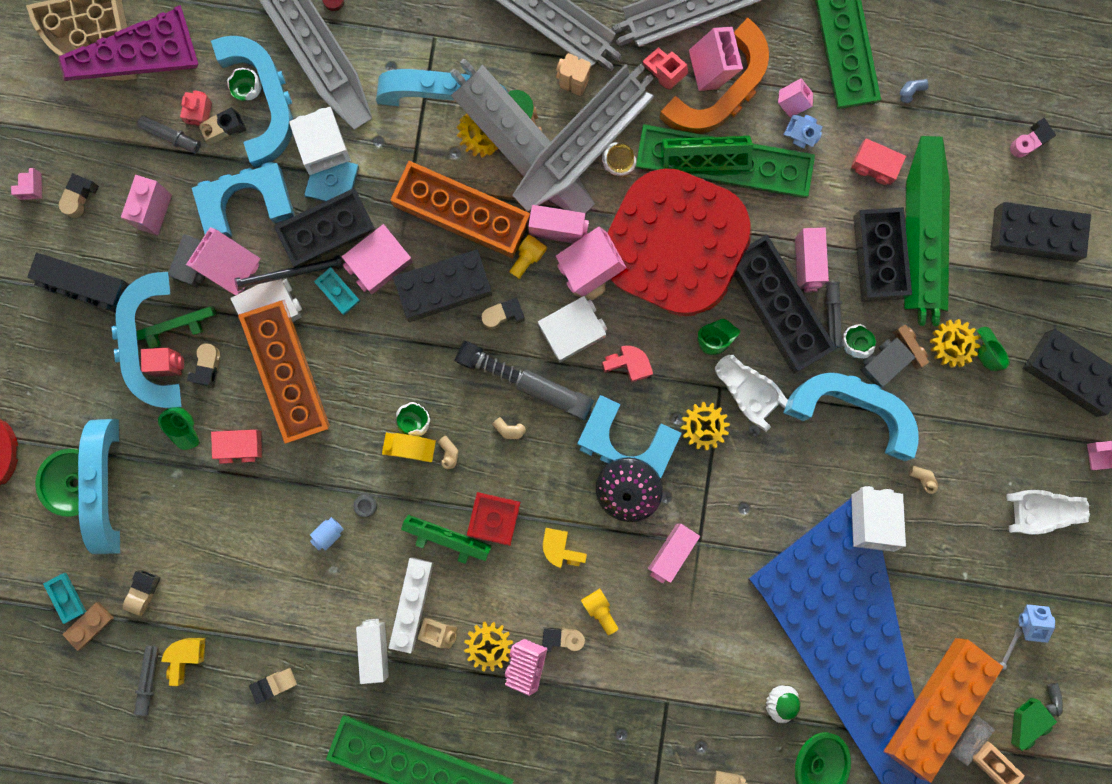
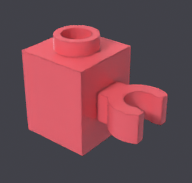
[180,91,212,126]

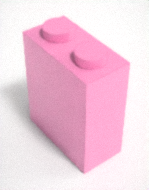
[689,27,743,91]
[121,175,172,235]
[529,205,589,243]
[342,224,413,294]
[186,227,261,295]
[556,227,627,297]
[795,228,829,293]
[648,524,700,584]

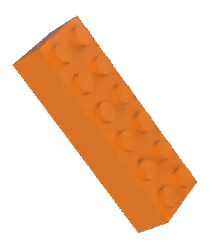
[390,161,530,259]
[238,299,330,444]
[883,638,1003,783]

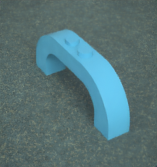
[211,36,293,168]
[376,69,508,106]
[112,272,181,408]
[784,373,919,461]
[78,419,120,554]

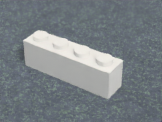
[389,558,434,653]

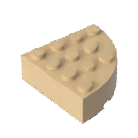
[26,0,138,81]

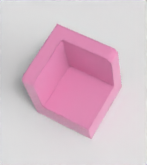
[778,78,813,117]
[11,168,42,200]
[1087,441,1112,470]

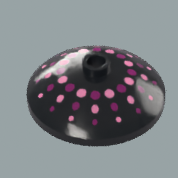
[595,457,663,522]

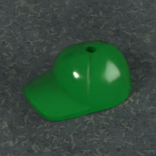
[697,319,741,355]
[977,327,1010,371]
[158,407,200,450]

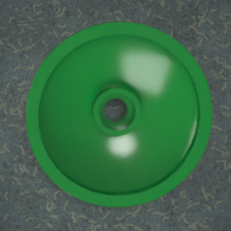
[35,449,79,517]
[795,732,851,784]

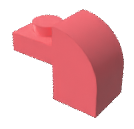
[643,47,688,89]
[602,346,653,383]

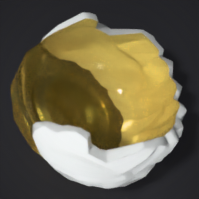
[602,142,636,176]

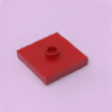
[467,492,521,546]

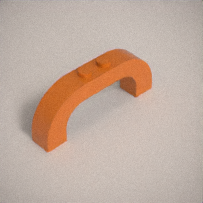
[659,18,769,134]

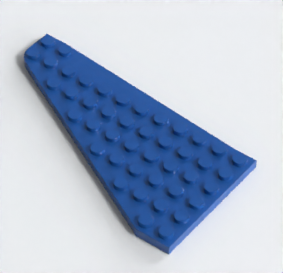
[748,497,931,784]

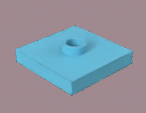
[305,162,359,202]

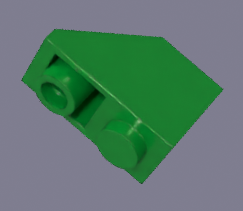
[1011,697,1057,751]

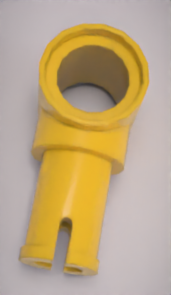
[509,234,547,279]
[581,588,619,635]

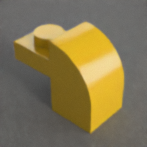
[382,433,436,462]
[543,528,587,568]
[161,638,206,686]

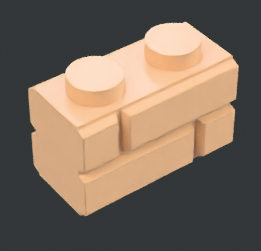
[556,53,591,96]
[968,739,1025,784]

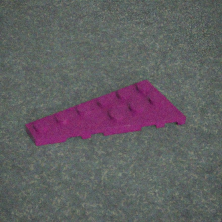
[58,5,198,81]

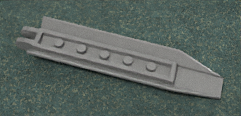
[259,0,373,130]
[496,0,622,72]
[611,0,761,47]
[450,59,595,213]
[512,64,654,212]

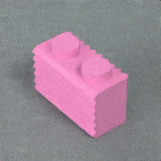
[505,639,547,696]

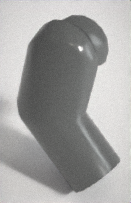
[1046,683,1063,717]

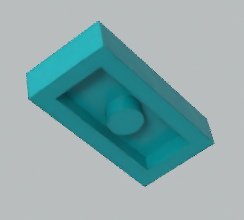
[314,267,360,315]
[43,573,86,624]

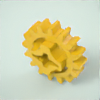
[456,113,498,158]
[930,319,981,368]
[680,402,730,451]
[464,621,513,671]

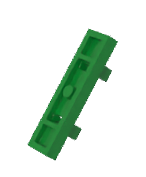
[136,306,217,349]
[401,515,492,564]

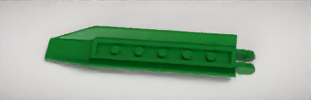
[904,136,950,326]

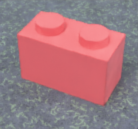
[851,138,906,185]
[141,348,184,377]
[211,430,262,464]

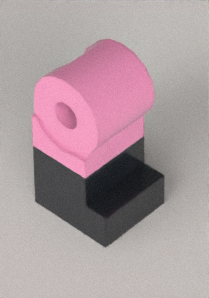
[1010,118,1056,158]

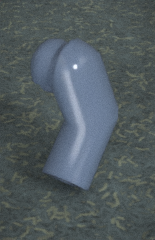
[900,79,928,103]

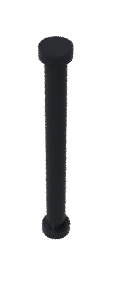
[234,255,343,291]

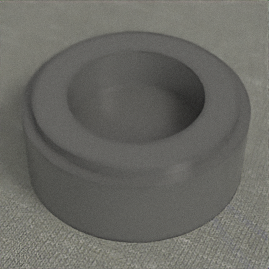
[354,495,377,517]

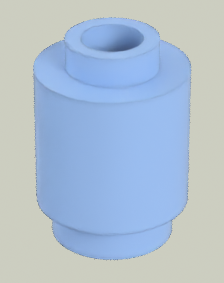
[310,517,344,550]

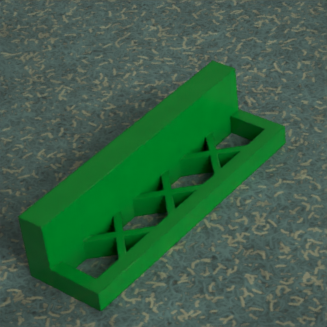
[662,136,753,172]

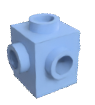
[784,115,823,148]
[1019,605,1055,643]

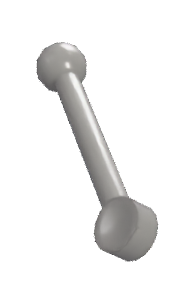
[1000,627,1023,671]

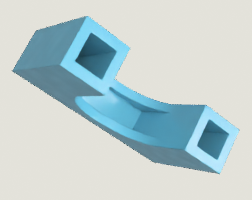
[192,162,295,237]
[577,395,681,478]

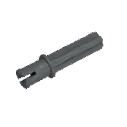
[137,116,201,154]
[825,281,843,348]
[133,646,159,716]

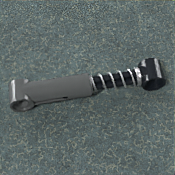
[454,341,594,421]

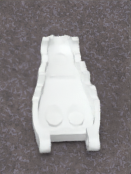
[715,355,788,432]
[1006,490,1090,534]

